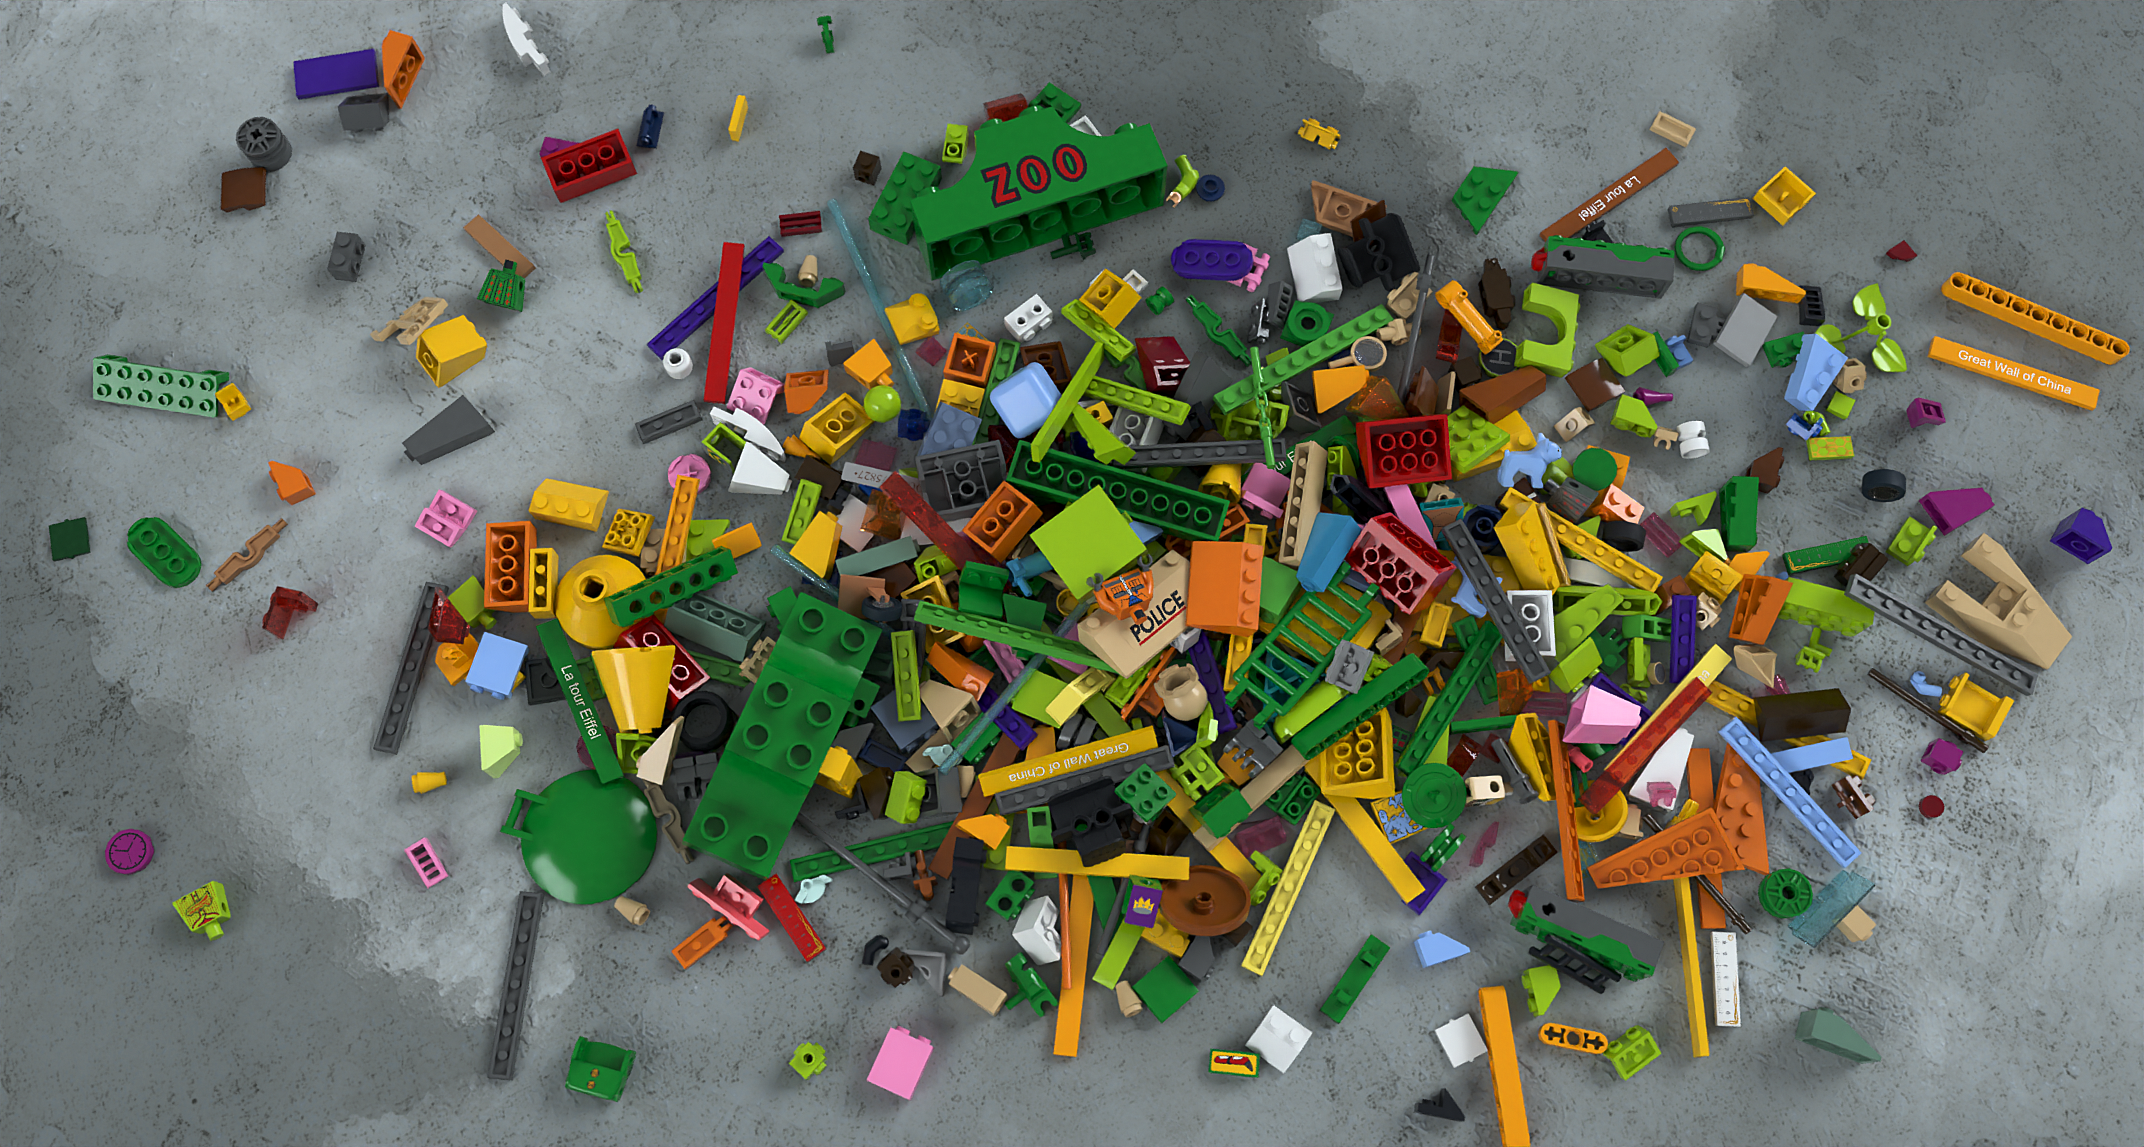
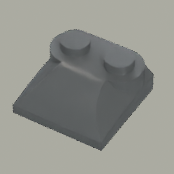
[1281,381,1321,434]

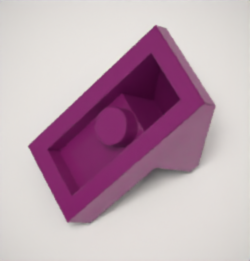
[1907,397,1946,428]

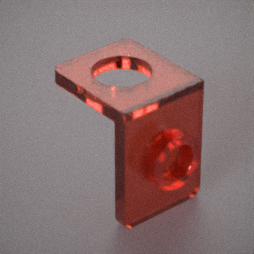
[1447,734,1482,777]

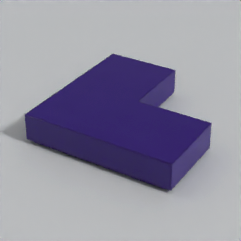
[1401,851,1447,915]

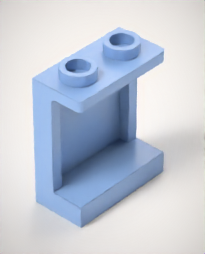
[465,632,530,700]

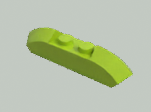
[1552,586,1662,616]

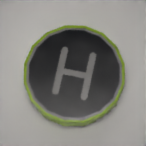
[1478,338,1519,378]

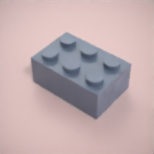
[917,401,982,456]

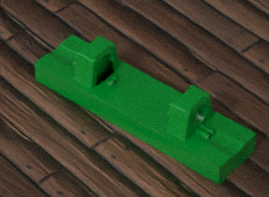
[1319,934,1390,1024]

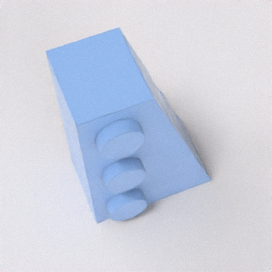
[1784,334,1848,411]

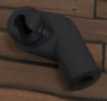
[862,935,889,966]

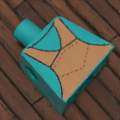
[1419,497,1464,550]

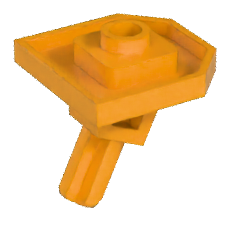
[435,633,479,686]

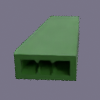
[1259,556,1302,625]

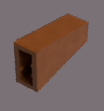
[1459,365,1546,424]

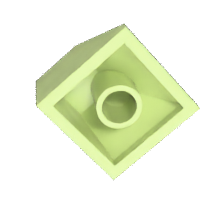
[480,725,523,778]

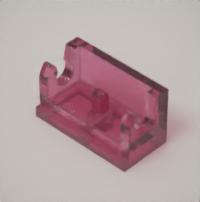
[1235,816,1287,859]

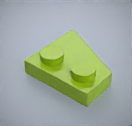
[686,519,730,561]

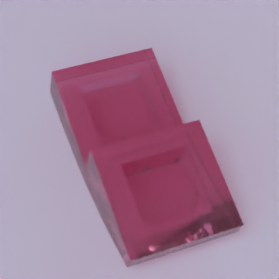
[1469,821,1499,868]

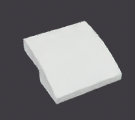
[835,494,885,553]

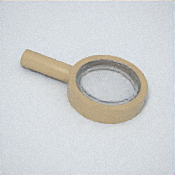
[1328,336,1387,372]

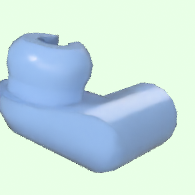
[1910,671,1942,697]

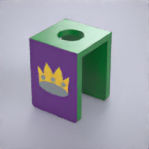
[1121,874,1163,928]

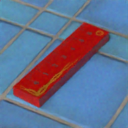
[757,874,827,962]

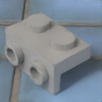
[1325,639,1374,694]

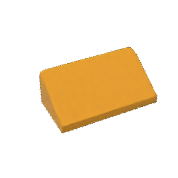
[712,522,762,559]

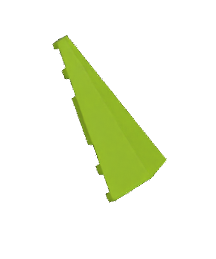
[1070,403,1136,465]

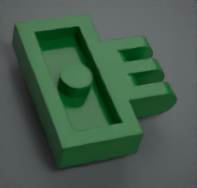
[1579,627,1630,676]

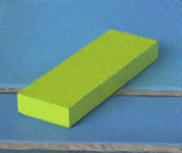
[781,479,823,545]

